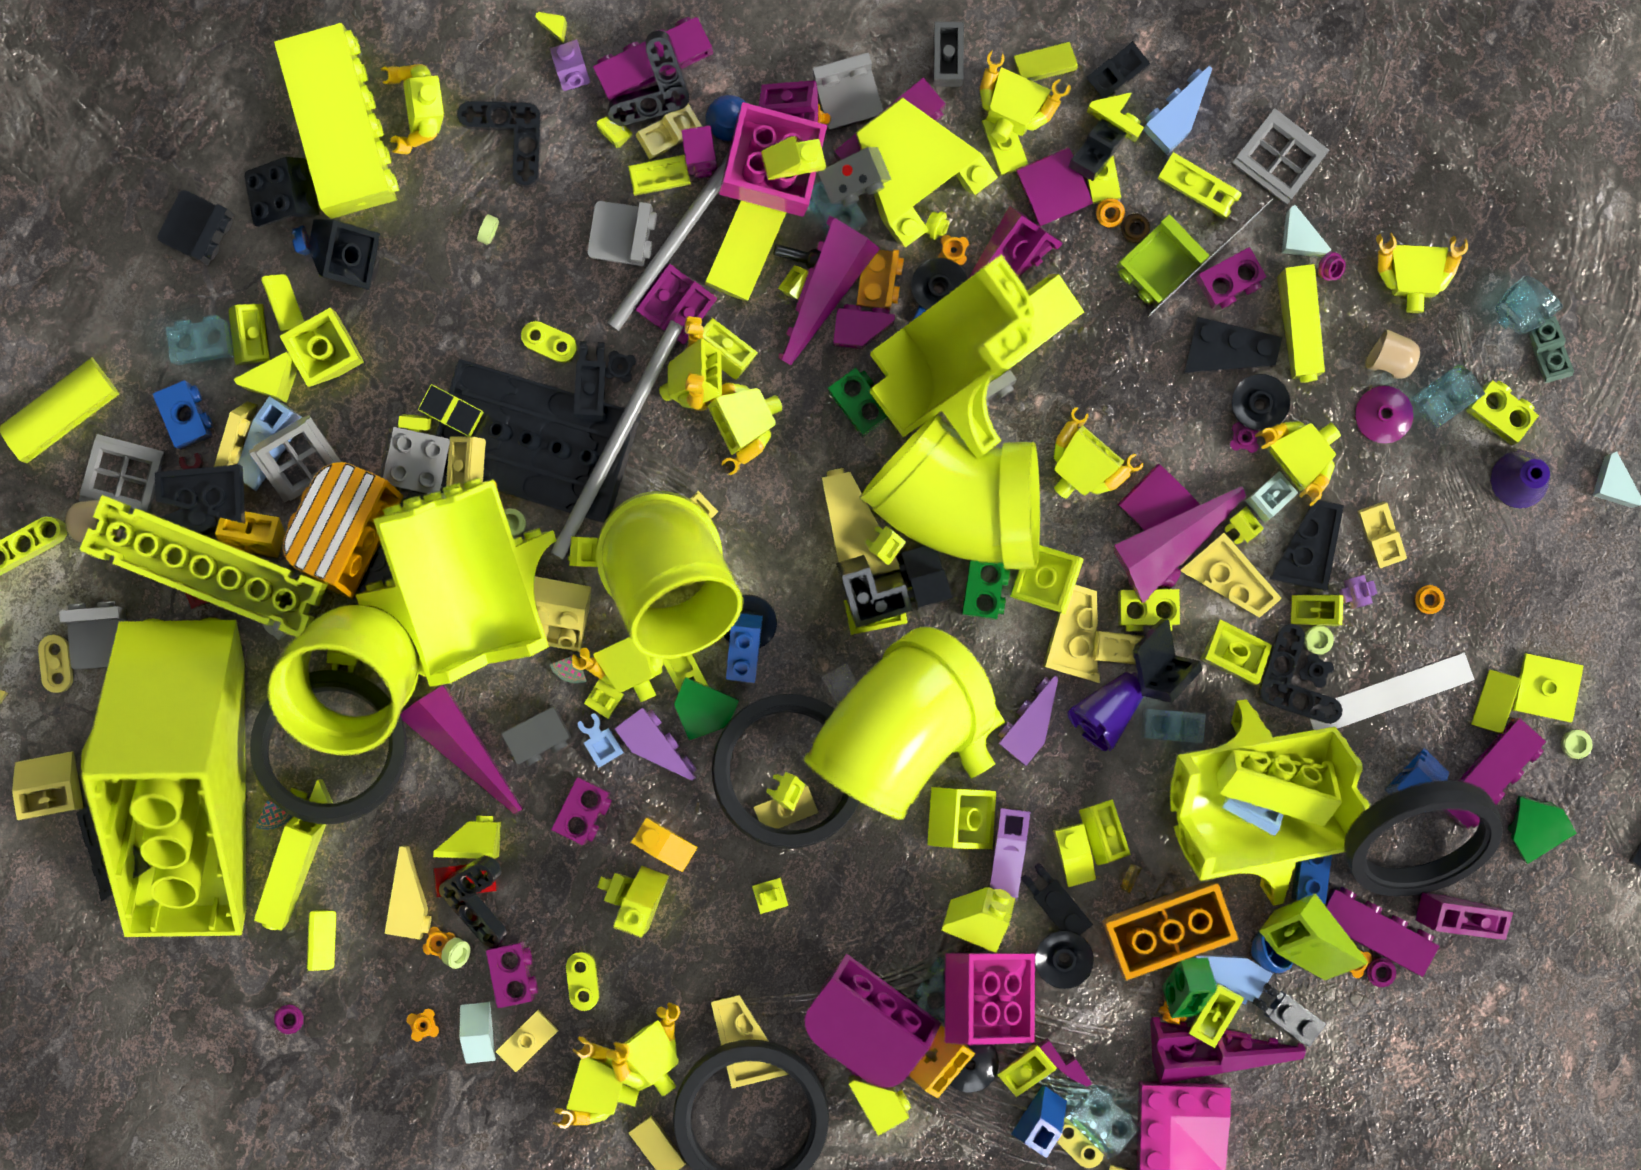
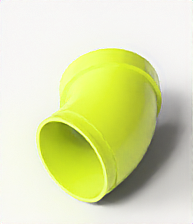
[859,414,1040,569]
[596,491,742,659]
[269,605,419,755]
[803,627,996,819]

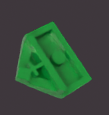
[674,677,739,740]
[1507,795,1577,864]

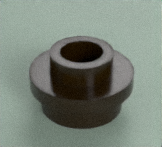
[1121,213,1150,243]

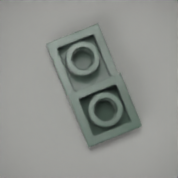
[1527,316,1574,383]

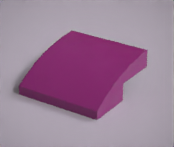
[759,80,818,122]
[1016,147,1093,226]
[634,263,718,345]
[1117,464,1200,531]

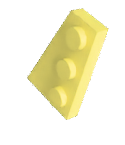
[214,401,258,467]
[1180,532,1282,618]
[1043,585,1100,683]
[711,995,789,1088]

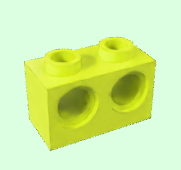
[1466,380,1539,446]
[1118,589,1180,632]

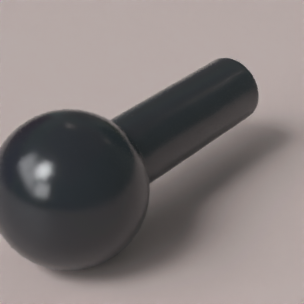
[773,244,821,270]

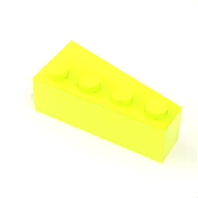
[1216,749,1342,826]

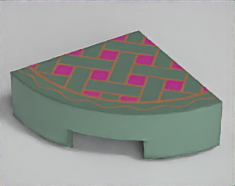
[550,654,588,684]

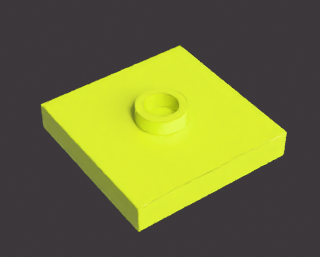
[1010,545,1084,614]
[1513,653,1584,723]

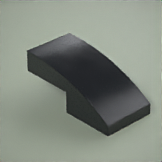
[1086,41,1152,99]
[1069,119,1126,181]

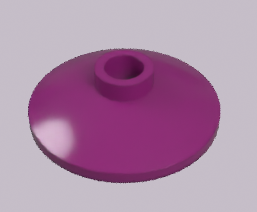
[1355,386,1413,444]

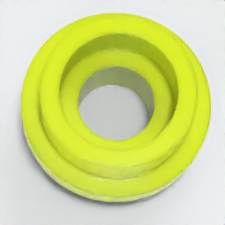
[926,211,949,240]

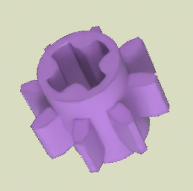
[1339,575,1378,609]

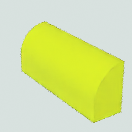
[705,201,786,301]
[991,274,1084,381]
[0,357,120,463]

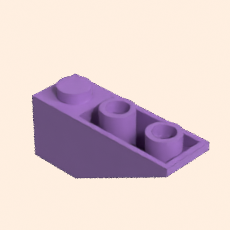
[998,676,1058,766]
[615,708,697,781]
[989,808,1030,899]

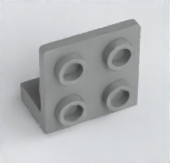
[813,52,883,130]
[379,427,450,494]

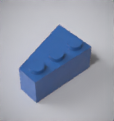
[1384,748,1450,813]

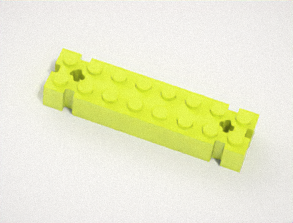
[79,495,327,637]

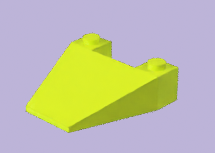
[856,98,998,247]

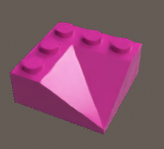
[719,102,827,217]
[945,953,1035,1045]
[1137,1081,1231,1170]

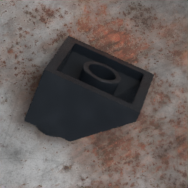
[308,219,380,290]

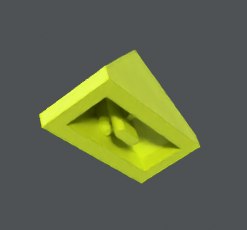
[1291,595,1343,626]
[1189,984,1244,1048]

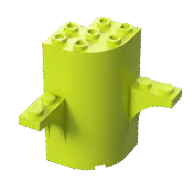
[870,255,1034,459]
[356,478,556,687]
[1170,699,1370,906]

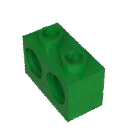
[828,367,888,437]
[962,560,1010,620]
[1162,956,1218,1018]

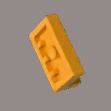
[856,249,904,311]

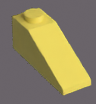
[384,845,431,939]

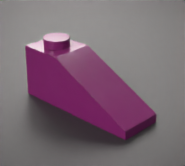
[1415,892,1513,940]

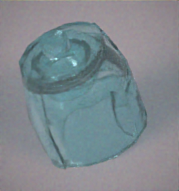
[1495,276,1563,334]

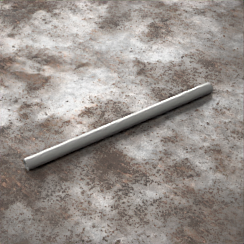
[607,154,728,331]
[550,321,683,559]

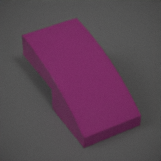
[1038,1038,1092,1087]

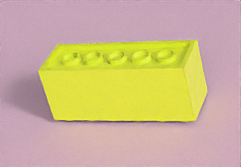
[274,22,399,219]

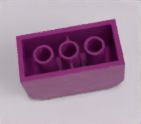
[805,954,942,1087]

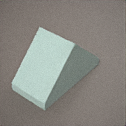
[1282,205,1331,258]
[1592,451,1641,508]
[1245,471,1298,522]
[459,1002,496,1064]

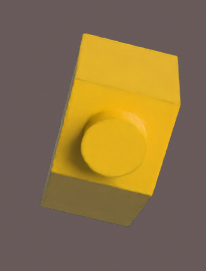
[631,817,698,872]

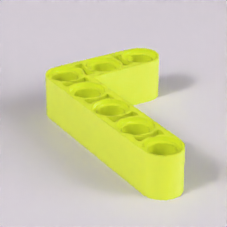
[0,516,67,576]

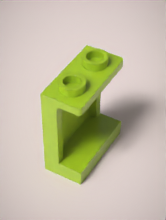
[1117,214,1210,307]

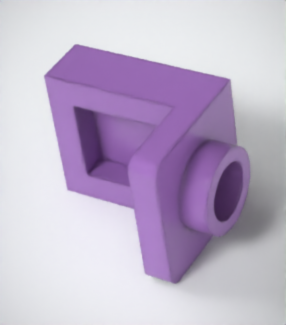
[550,40,590,91]

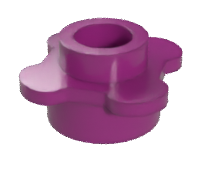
[1230,422,1260,453]

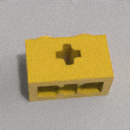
[909,1025,975,1099]

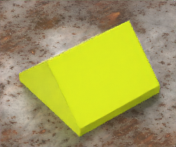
[234,352,297,403]
[1200,619,1272,685]

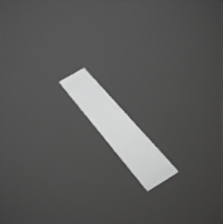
[1148,199,1272,317]
[1310,653,1474,730]

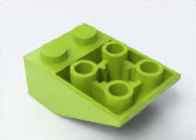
[1259,893,1368,980]

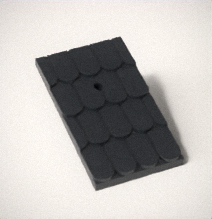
[435,359,642,523]

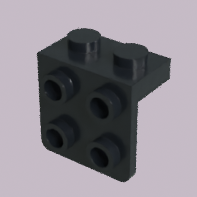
[244,157,320,227]
[157,190,234,266]
[1133,618,1202,703]

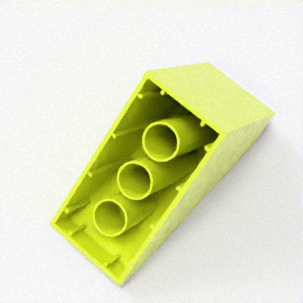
[82,618,247,937]

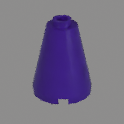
[1490,450,1550,509]
[1067,672,1144,751]

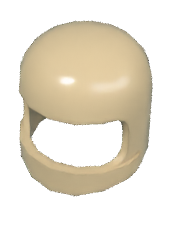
[1365,329,1420,379]
[65,500,121,543]

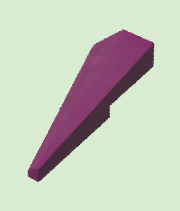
[968,206,1063,281]
[778,216,880,365]
[1114,486,1246,604]
[400,685,523,814]
[1150,1017,1306,1084]

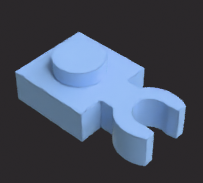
[578,713,624,768]

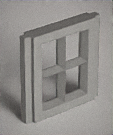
[1232,108,1329,205]
[249,415,342,502]
[79,434,165,514]

